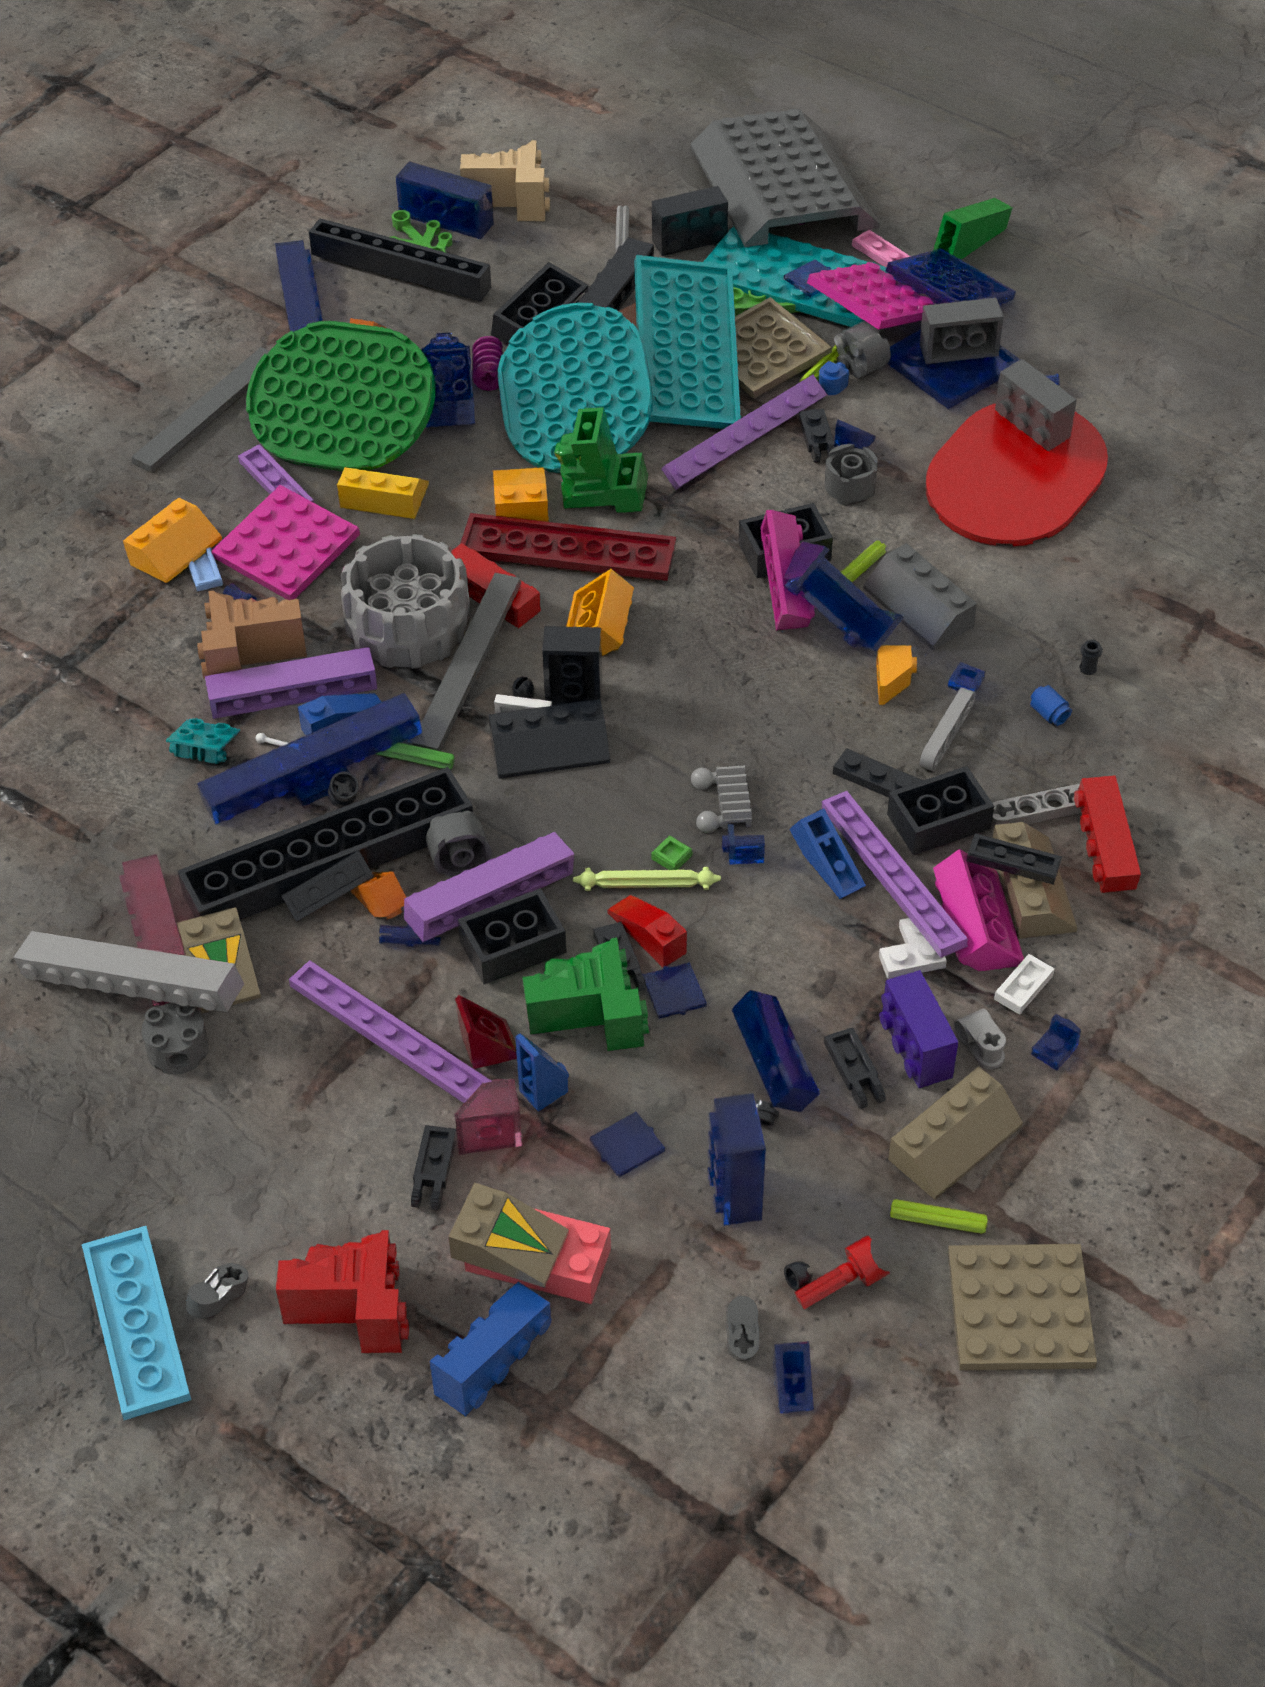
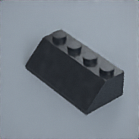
[491,262,588,345]
[489,699,610,779]

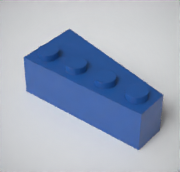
[429,1281,552,1417]

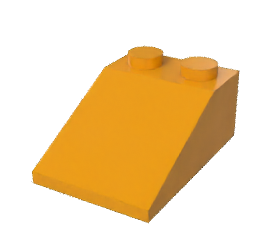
[493,467,549,522]

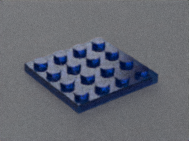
[885,248,1016,304]
[887,330,1021,409]

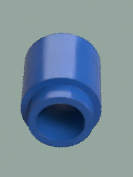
[1030,685,1072,726]

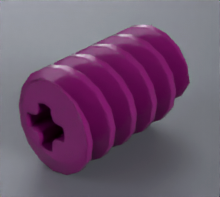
[472,336,503,391]

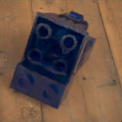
[421,332,476,427]

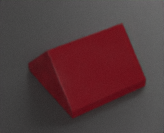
[455,995,517,1069]

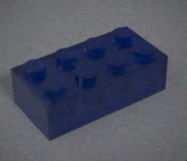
[395,161,494,240]
[707,1093,766,1226]

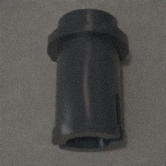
[1079,640,1103,675]

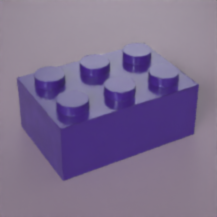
[879,970,958,1088]

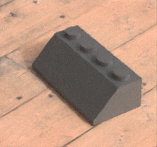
[863,543,977,650]

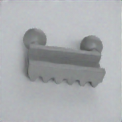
[691,765,752,834]

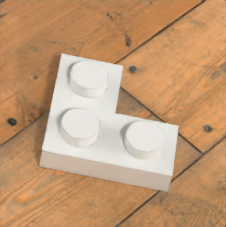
[879,918,947,979]

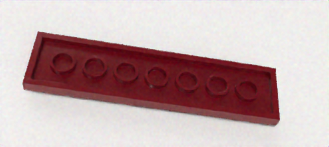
[460,513,676,581]

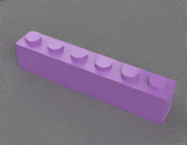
[205,647,377,719]
[404,832,574,942]

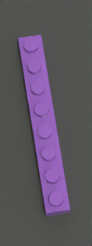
[662,375,827,490]
[822,791,967,958]
[289,960,496,1111]

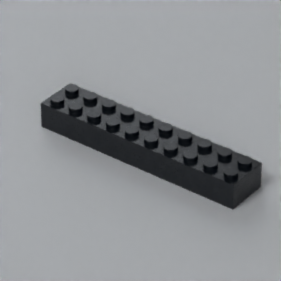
[177,767,473,920]

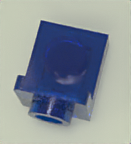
[722,824,765,864]
[1031,1014,1081,1071]

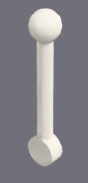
[255,733,311,756]

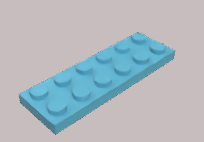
[82,1226,191,1420]

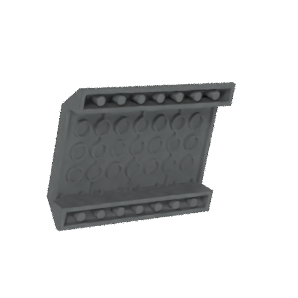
[691,109,880,247]

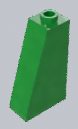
[931,198,1013,267]

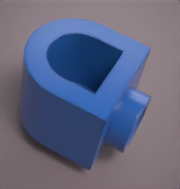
[819,361,849,395]

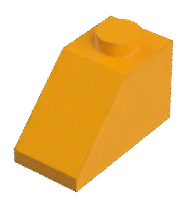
[876,645,917,705]

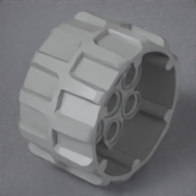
[341,534,471,669]

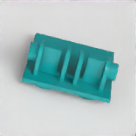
[166,718,240,764]

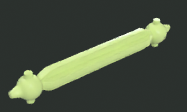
[573,867,721,891]

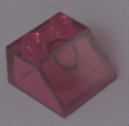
[454,1079,522,1155]

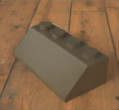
[993,822,1077,939]
[888,1066,1023,1200]

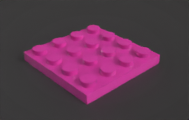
[807,262,934,330]
[211,485,360,600]

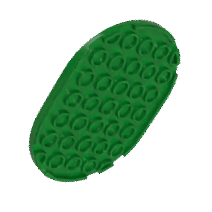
[246,321,435,472]

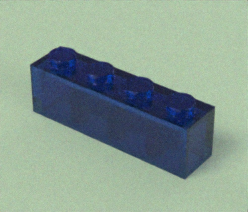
[731,990,820,1112]

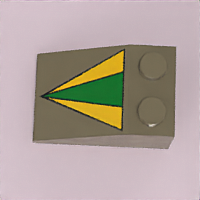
[177,907,261,1013]
[448,1182,569,1288]

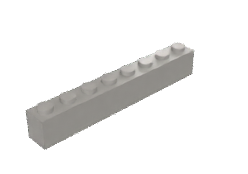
[13,931,244,1012]

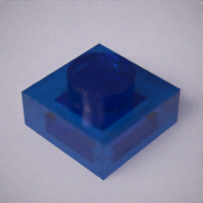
[948,662,986,693]

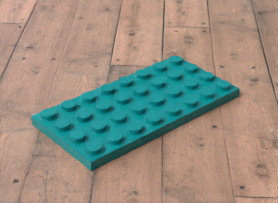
[703,226,908,327]
[634,255,741,429]

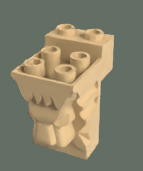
[460,140,550,221]

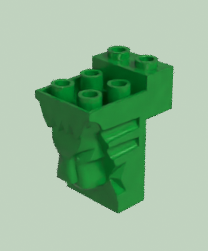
[554,407,648,513]
[522,937,649,1051]

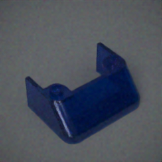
[784,542,904,652]

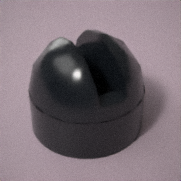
[512,676,534,699]
[784,1261,813,1290]

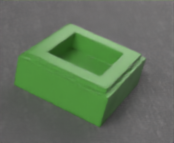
[651,835,692,870]

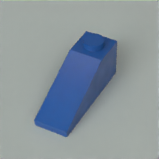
[298,693,388,747]
[789,808,866,899]
[515,1033,569,1111]

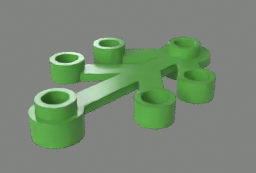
[390,210,453,253]

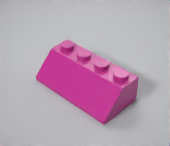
[760,510,815,631]
[933,849,1024,971]

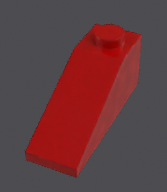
[607,895,687,968]

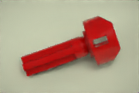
[794,1235,890,1310]

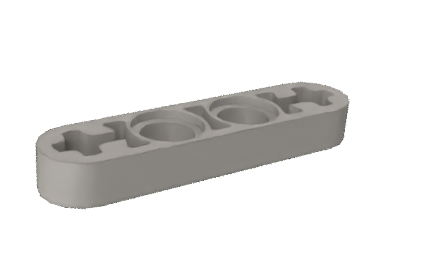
[919,687,976,771]
[991,784,1081,828]

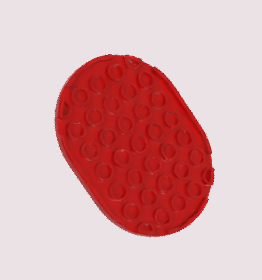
[926,403,1108,546]

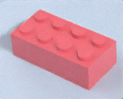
[464,1208,611,1304]

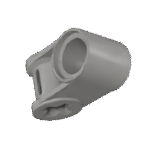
[954,1008,1006,1069]

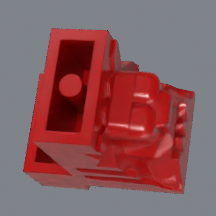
[276,1230,409,1353]

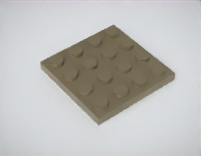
[735,297,832,399]
[948,1244,1097,1370]

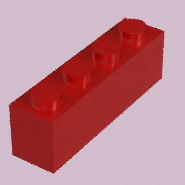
[451,543,541,629]
[1074,775,1141,893]

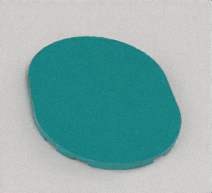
[498,303,653,473]

